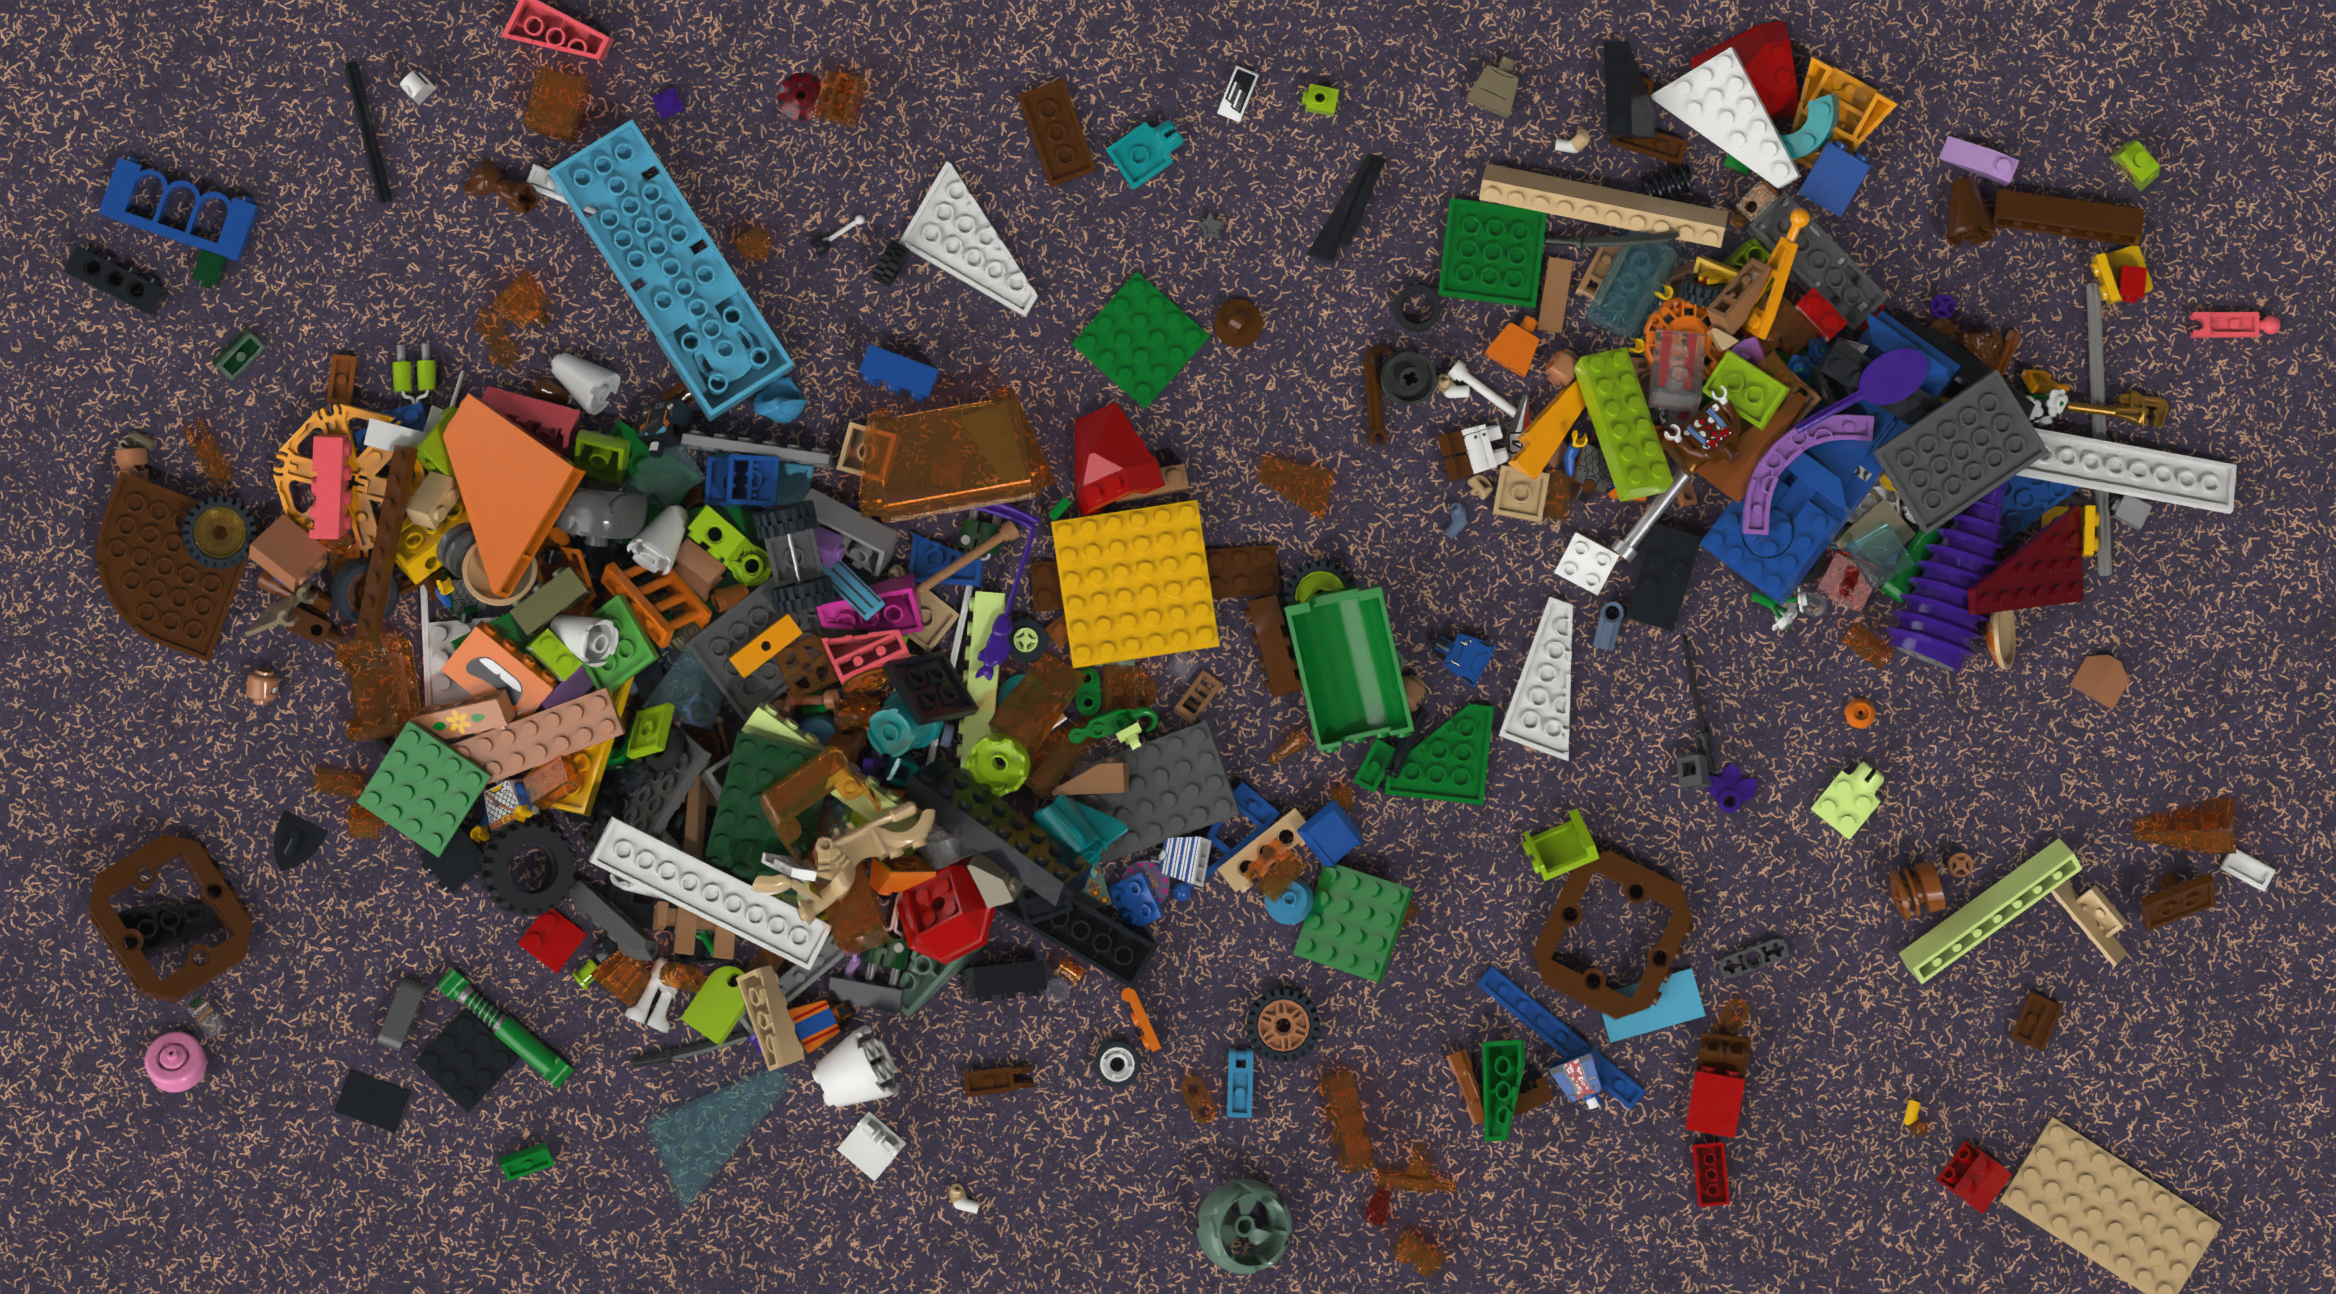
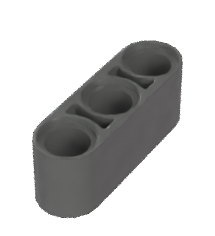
[377,976,428,1052]

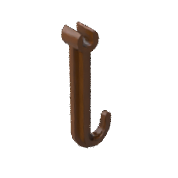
[1363,344,1396,447]

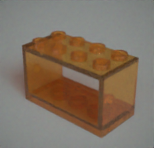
[805,851,892,958]

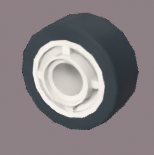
[1094,1041,1141,1088]

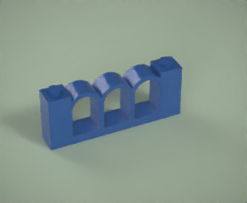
[98,156,260,263]

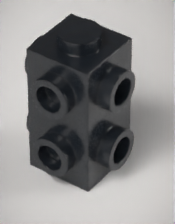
[581,536,625,589]

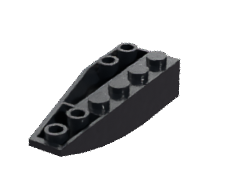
[1907,320,2035,419]

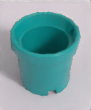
[867,690,944,757]

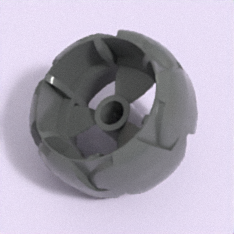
[554,480,648,547]

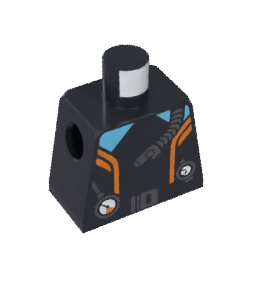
[638,399,693,458]

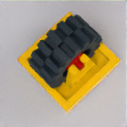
[1679,255,1740,308]

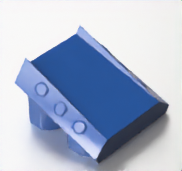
[1297,800,1362,867]

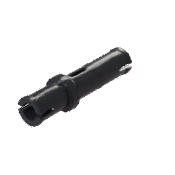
[1384,708,1429,779]

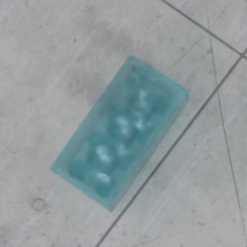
[1585,230,1679,343]

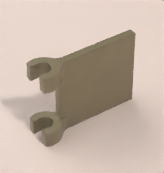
[1832,497,1916,579]
[244,582,319,637]

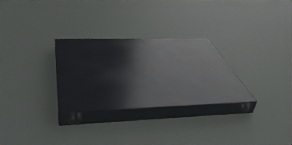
[335,1070,410,1133]

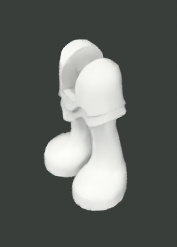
[624,957,683,1033]

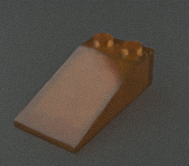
[988,652,1087,757]

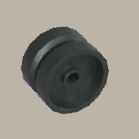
[1380,351,1437,406]

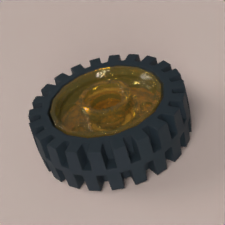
[182,496,257,569]

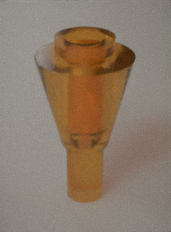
[1267,729,1309,767]

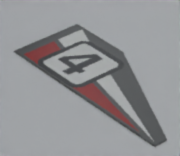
[1504,394,1530,459]

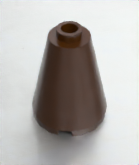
[1946,175,1996,246]

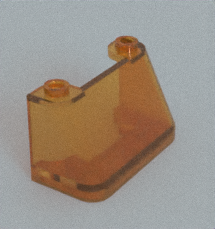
[334,630,421,742]

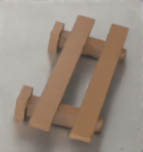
[652,760,735,960]

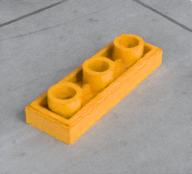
[728,613,803,678]

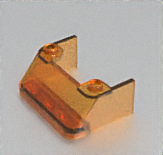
[760,746,882,866]

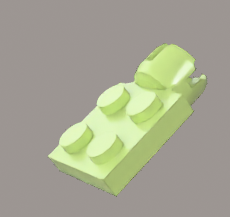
[1811,762,1884,840]

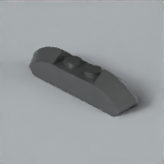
[570,881,658,961]

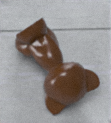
[463,159,539,214]

